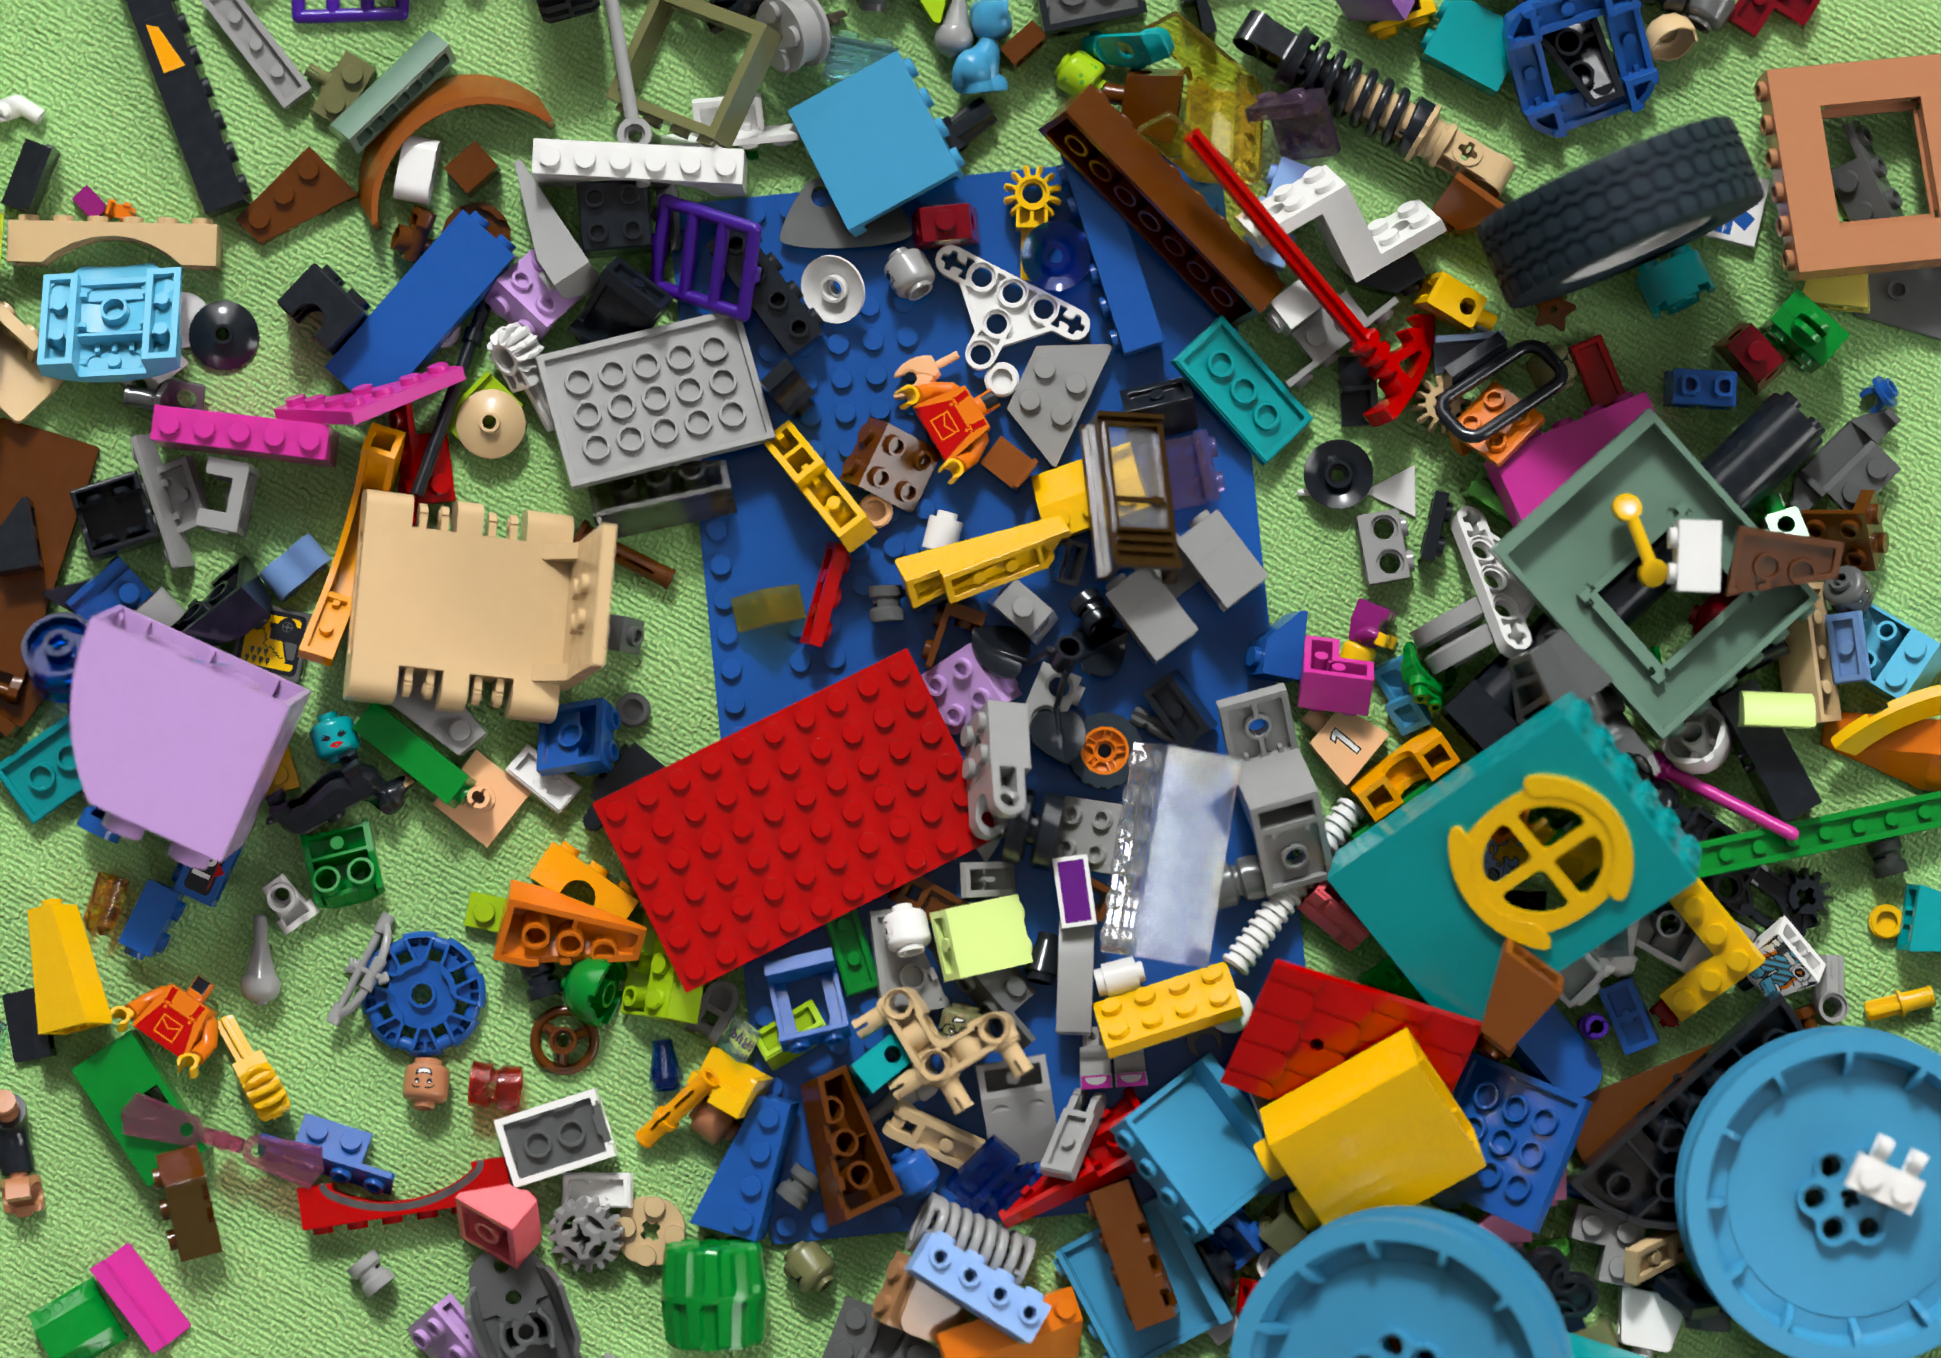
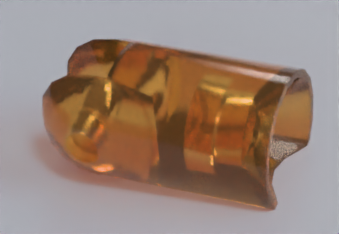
[83,871,130,936]

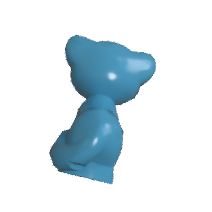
[952,0,1013,95]

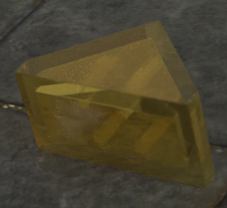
[731,584,807,633]

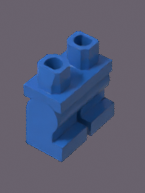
[1663,368,1738,410]

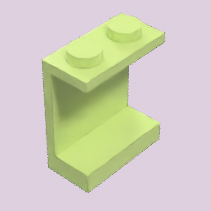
[929,894,1033,982]

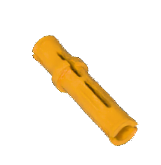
[635,1068,720,1149]

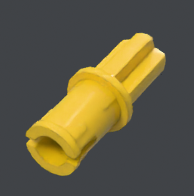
[1864,985,1936,1021]

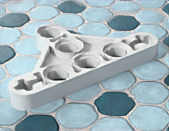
[935,245,1090,372]
[1451,506,1535,658]

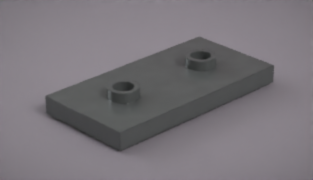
[1852,267,1941,341]

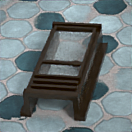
[1079,410,1182,584]

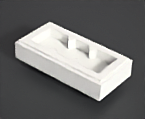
[505,744,582,815]
[562,1172,634,1208]

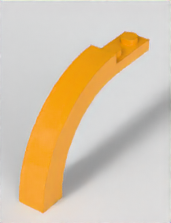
[298,422,406,667]

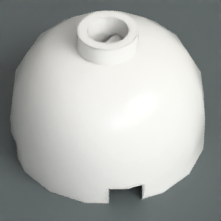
[1659,705,1732,775]

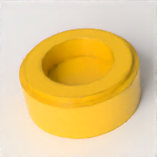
[1867,904,1902,939]

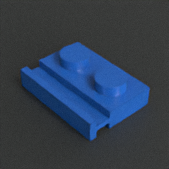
[65,555,153,627]

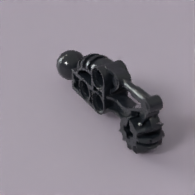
[1648,778,1833,938]

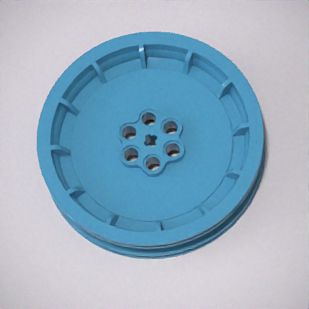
[1674,1026,1941,1358]
[1230,1206,1573,1358]

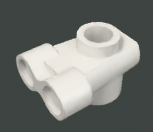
[261,873,319,935]

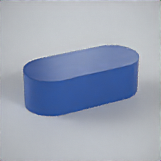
[1511,1004,1602,1098]

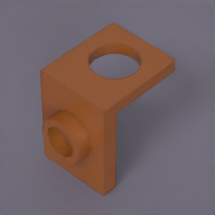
[980,436,1039,492]

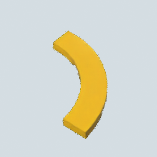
[1830,684,1941,756]

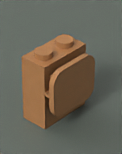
[871,1250,970,1343]

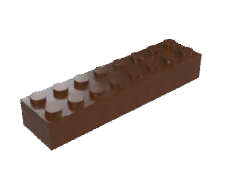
[1038,84,1286,328]

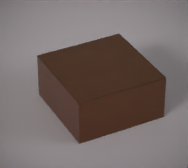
[1000,20,1047,72]

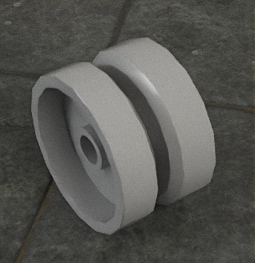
[1409,596,1495,676]

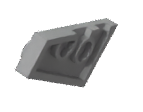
[868,909,952,1013]

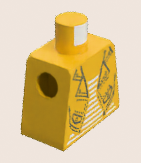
[1411,271,1498,332]

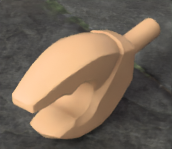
[893,350,960,400]

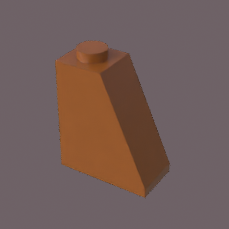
[1481,937,1564,1051]

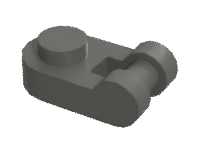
[685,980,740,1046]

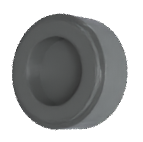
[616,692,651,728]

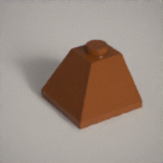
[1432,172,1505,236]

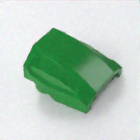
[300,818,386,909]
[28,1277,129,1358]

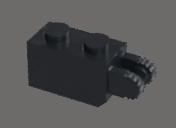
[582,742,666,832]

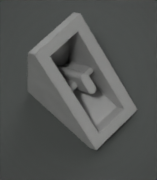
[960,861,1016,899]

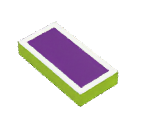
[1052,854,1097,929]

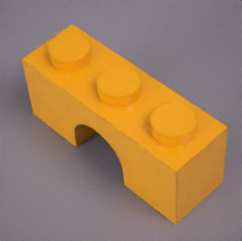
[1347,725,1461,822]
[529,840,641,920]

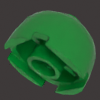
[561,957,626,1028]

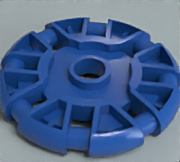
[360,931,486,1057]

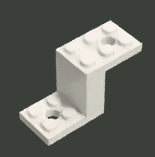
[1235,164,1447,283]

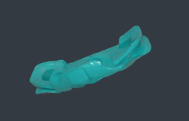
[1082,27,1174,69]

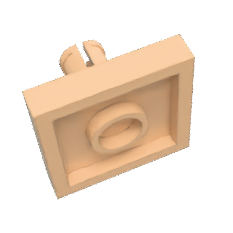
[433,750,531,848]

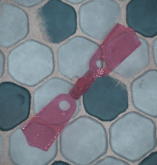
[121,1092,324,1189]

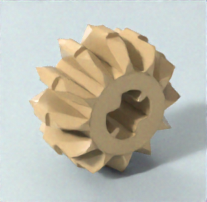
[1412,375,1472,435]

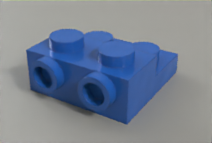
[536,697,621,777]

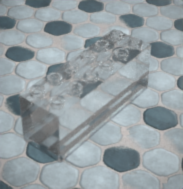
[1100,742,1241,968]

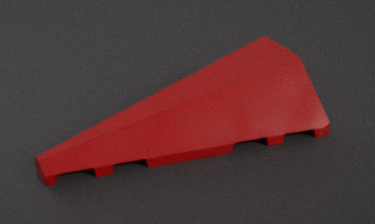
[998,1086,1142,1228]

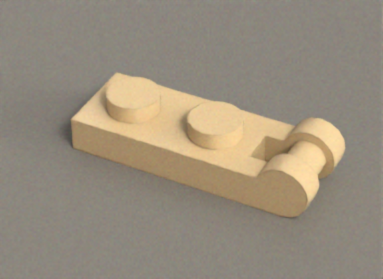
[882,1100,986,1174]
[1623,1229,1688,1285]

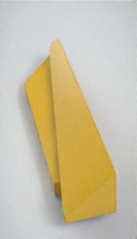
[895,516,1070,609]

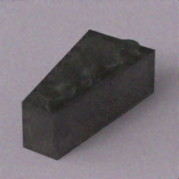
[588,460,737,539]

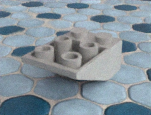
[975,1053,1057,1169]

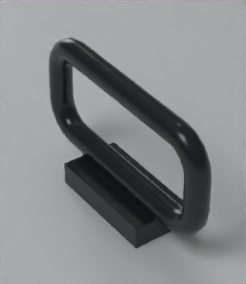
[1435,332,1569,443]

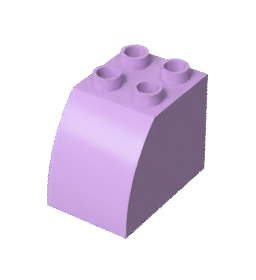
[70,604,312,870]

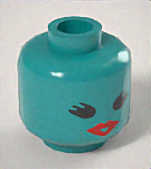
[309,711,360,765]

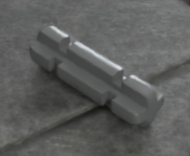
[1129,707,1194,752]

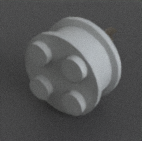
[756,0,848,73]

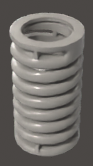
[905,1192,1036,1286]

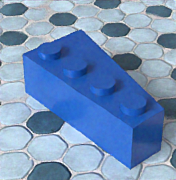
[689,1093,800,1241]

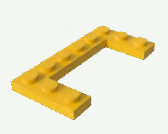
[1555,836,1766,1022]

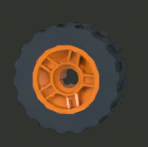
[1068,712,1143,790]

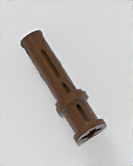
[573,519,676,590]

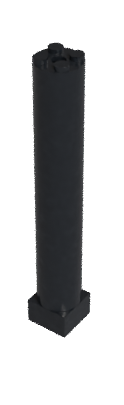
[1439,391,1825,754]

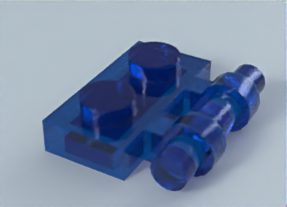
[945,1134,1037,1219]

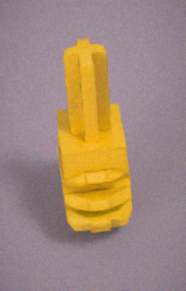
[1003,165,1062,281]
[217,1015,290,1122]

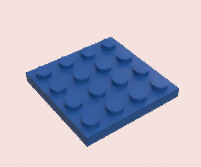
[1442,1051,1593,1234]

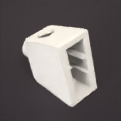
[1617,1285,1684,1358]

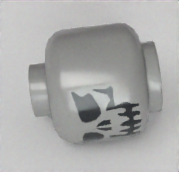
[884,247,935,301]

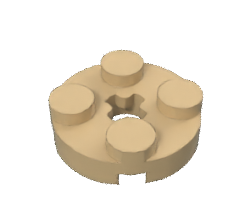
[616,1196,686,1266]

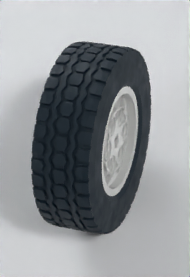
[1477,115,1765,308]

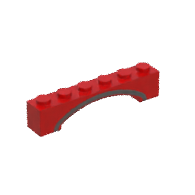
[297,1156,514,1236]

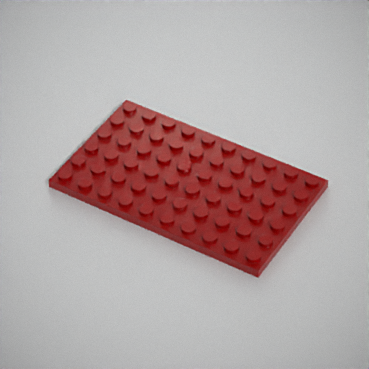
[592,648,1002,993]

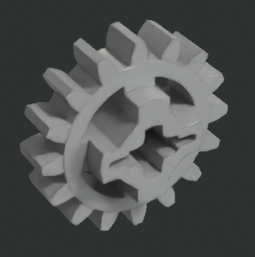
[548,1195,625,1273]

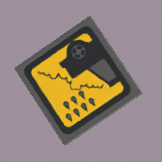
[233,606,312,683]

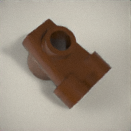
[390,205,437,263]

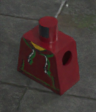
[911,203,980,250]

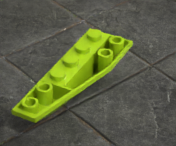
[620,909,704,1024]

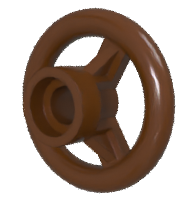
[530,1005,600,1075]

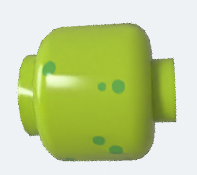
[1054,50,1107,97]

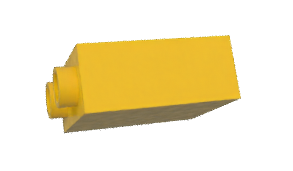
[1254,1028,1486,1231]

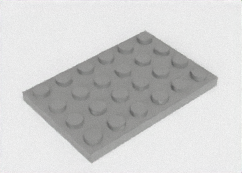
[535,313,775,491]

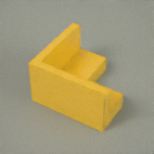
[686,1046,774,1119]

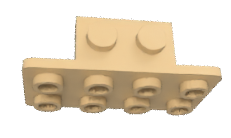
[0,301,64,423]

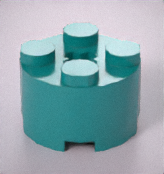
[1635,244,1716,319]

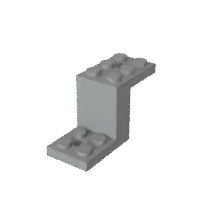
[1216,683,1332,896]

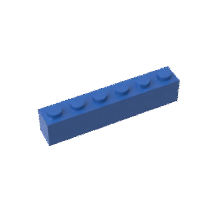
[1056,155,1164,357]

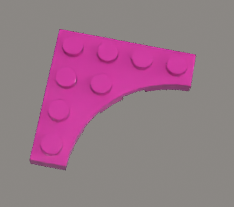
[274,362,466,425]

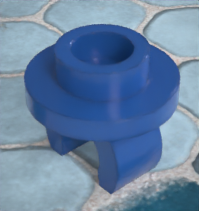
[1859,376,1899,413]

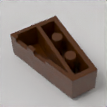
[151,1144,223,1262]

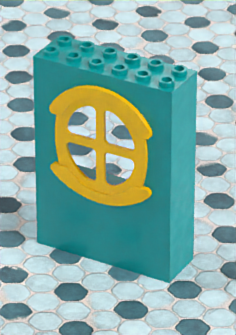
[1327,691,1702,1021]

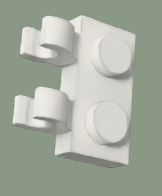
[1843,1133,1929,1215]

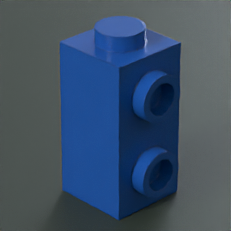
[118,879,186,961]

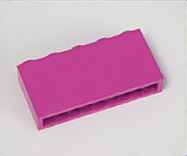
[1483,391,1657,528]
[150,405,340,468]

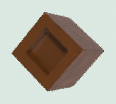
[444,142,501,199]

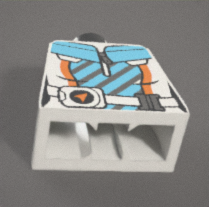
[1737,915,1826,996]

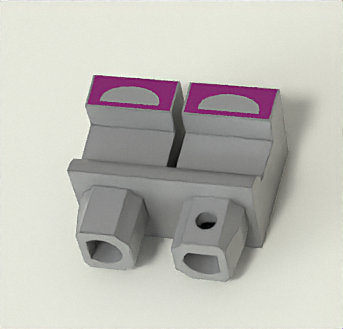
[1079,1026,1148,1090]

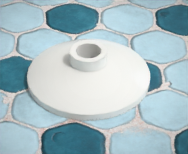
[801,255,865,324]

